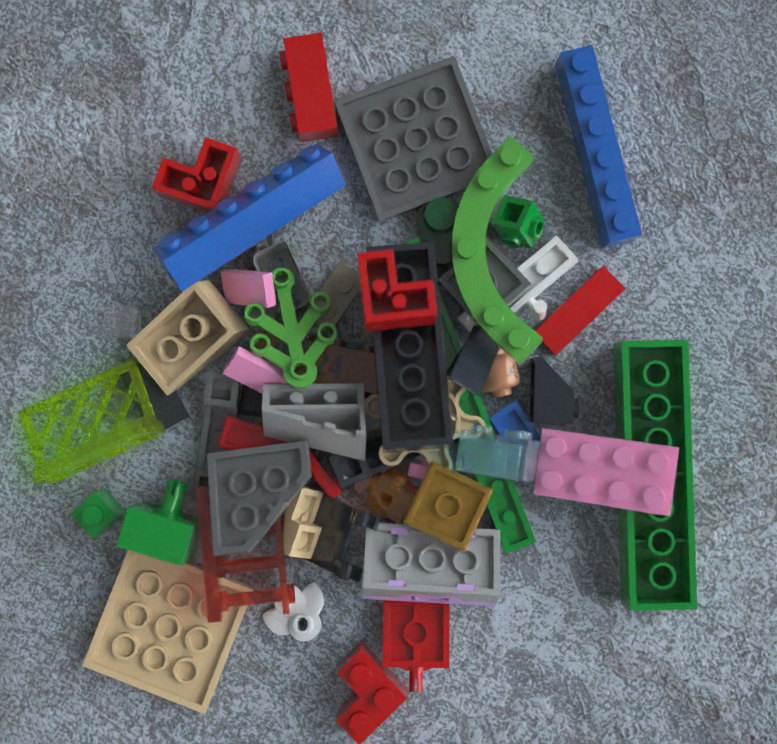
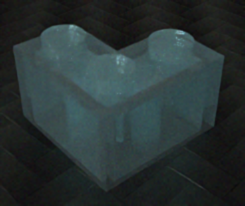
[455,424,540,481]

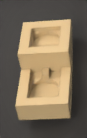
[283,486,324,559]

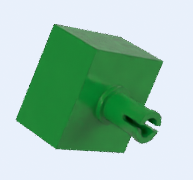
[116,478,206,566]

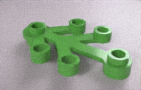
[244,267,337,389]

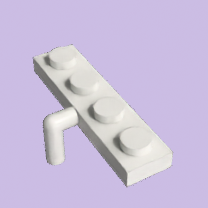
[457,235,578,334]

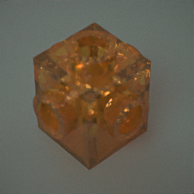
[365,469,419,524]

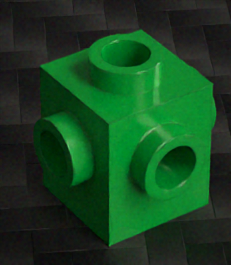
[491,195,545,249]

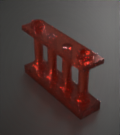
[196,484,296,623]

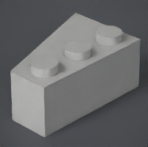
[262,383,366,461]

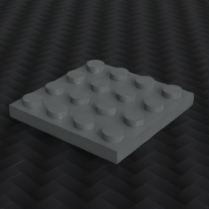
[334,56,492,223]

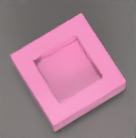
[407,458,428,480]

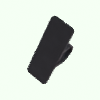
[447,325,500,395]

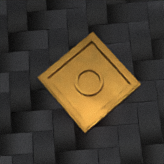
[403,461,493,552]

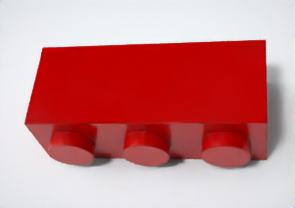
[279,32,339,142]

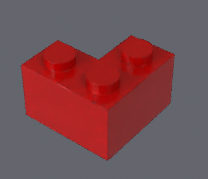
[152,137,242,213]
[358,249,437,332]
[336,641,408,744]

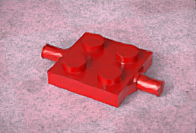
[383,600,450,692]

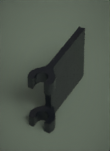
[303,495,381,582]

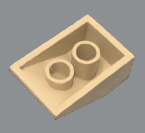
[126,280,250,395]

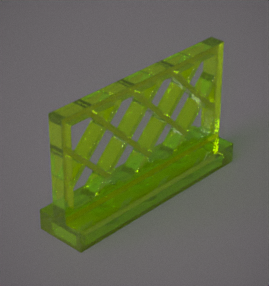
[18,359,166,484]

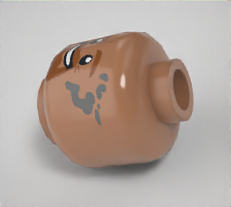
[481,349,520,398]

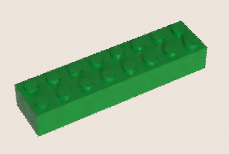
[613,340,698,611]

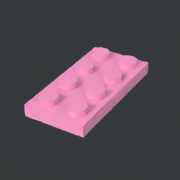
[534,428,679,516]

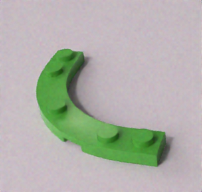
[452,136,543,365]

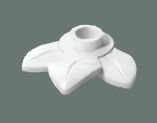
[262,582,324,641]

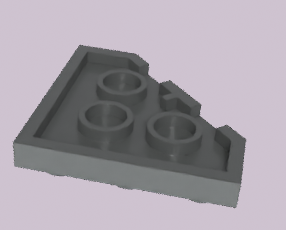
[207,441,312,557]

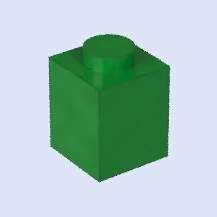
[70,489,127,539]

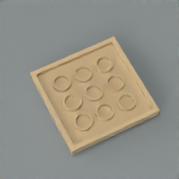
[82,550,255,714]

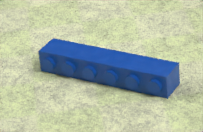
[555,45,642,249]
[152,143,346,292]

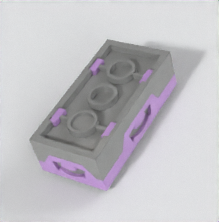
[362,523,500,606]

